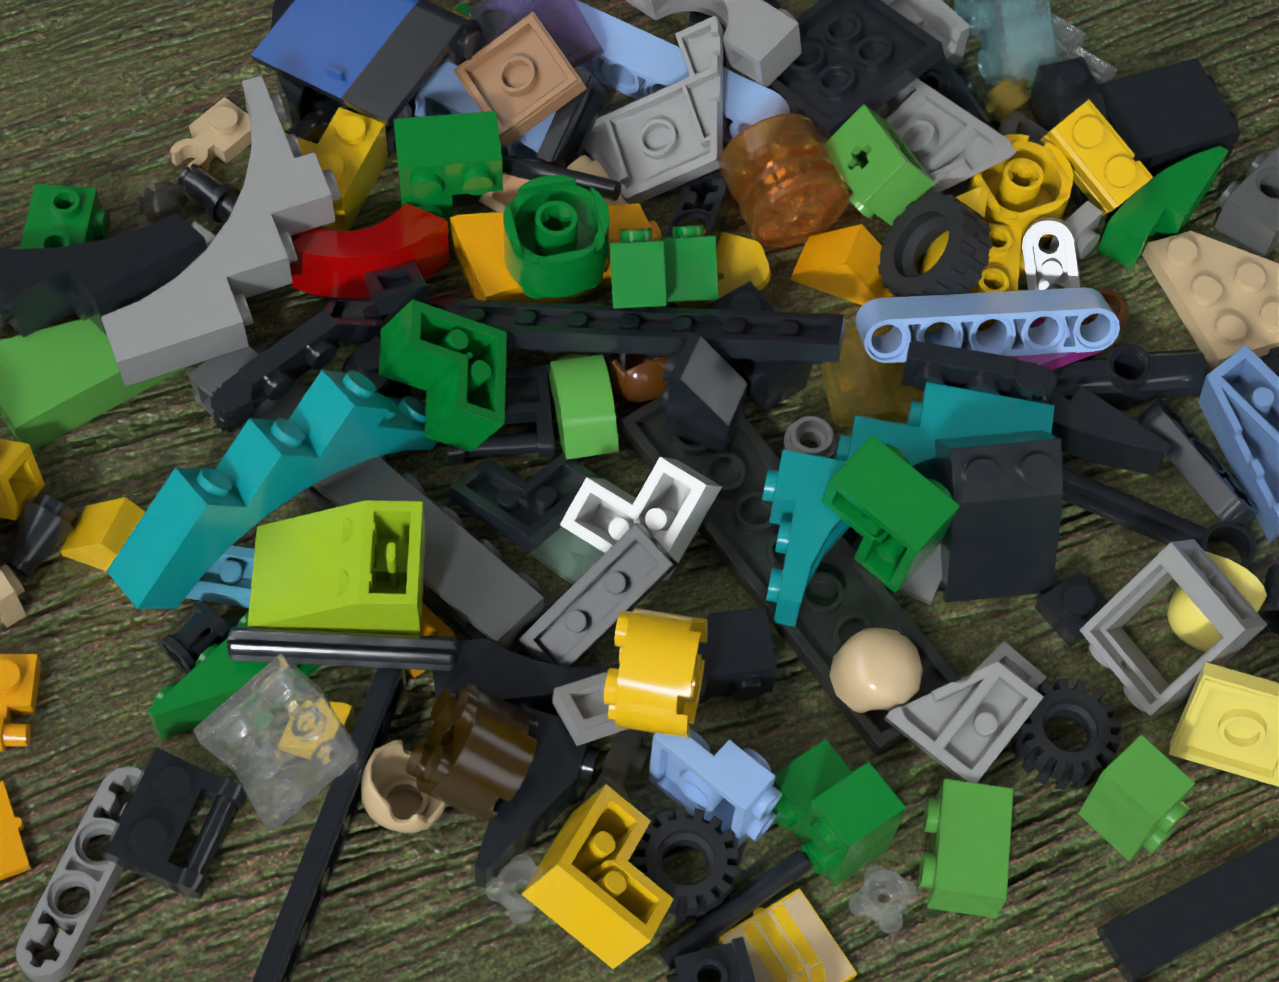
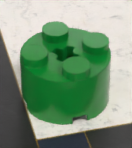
[503,175,610,299]

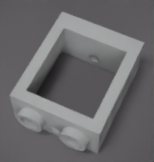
[1080,539,1268,717]

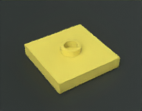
[1169,662,1279,787]

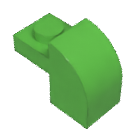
[546,354,619,460]

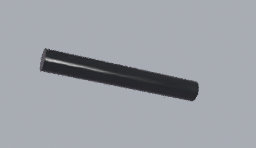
[656,850,811,972]

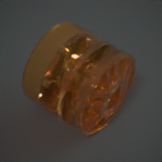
[719,114,849,248]

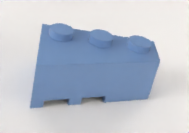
[1198,345,1279,544]

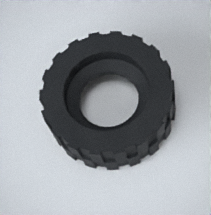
[878,192,992,297]

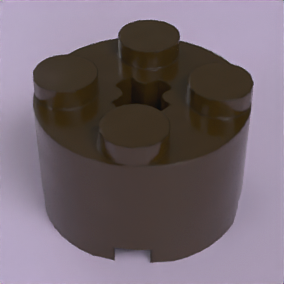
[406,684,538,821]

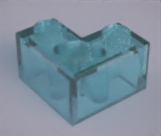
[954,0,1057,88]

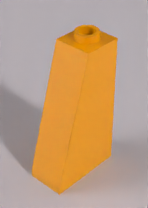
[450,203,662,303]

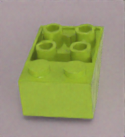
[247,500,426,635]

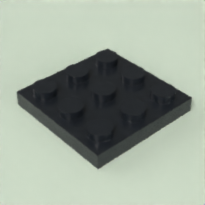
[768,0,945,140]

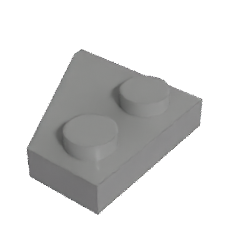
[884,661,1043,783]

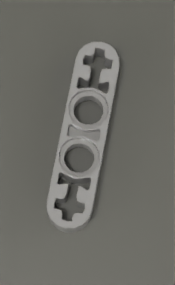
[15,766,141,982]

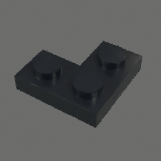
[450,453,603,553]

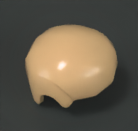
[829,627,923,713]
[361,740,446,834]

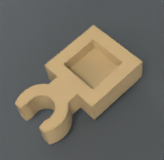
[170,97,251,174]

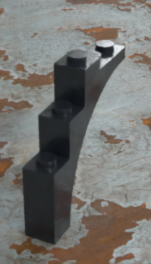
[0,213,207,338]

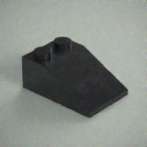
[935,430,1063,602]

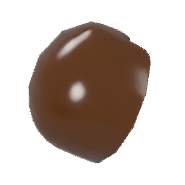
[603,353,670,403]

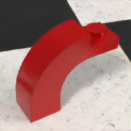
[289,203,450,299]

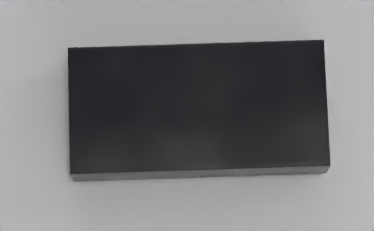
[536,68,607,168]

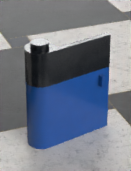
[251,0,484,127]

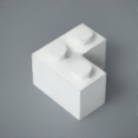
[560,457,722,581]

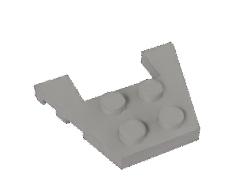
[555,15,723,204]

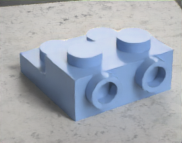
[648,729,782,849]

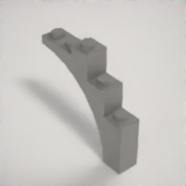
[101,75,340,387]

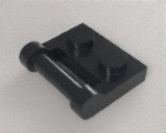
[447,365,555,464]
[101,747,249,899]

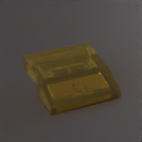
[820,325,924,427]

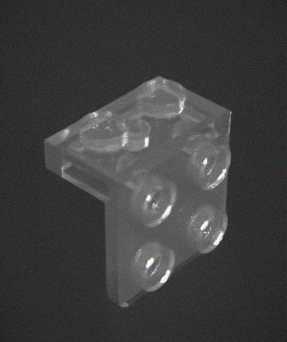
[193,653,358,829]

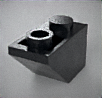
[660,332,748,453]

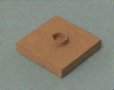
[453,12,587,147]

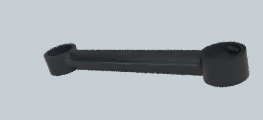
[1062,466,1256,569]

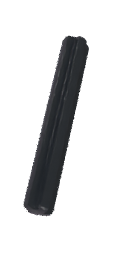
[227,627,457,671]

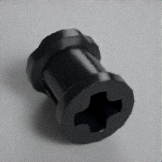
[156,601,230,674]

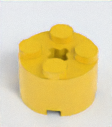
[966,134,1074,248]
[603,608,708,738]

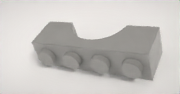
[625,0,802,88]

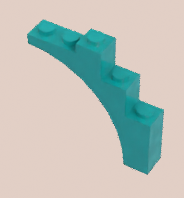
[107,370,438,609]
[762,382,1055,627]

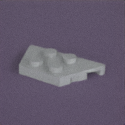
[874,78,1016,200]

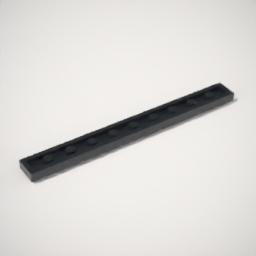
[323,297,845,364]

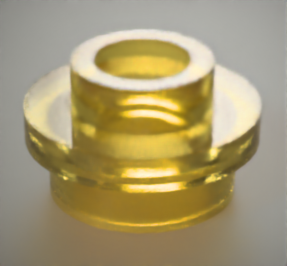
[985,76,1032,121]

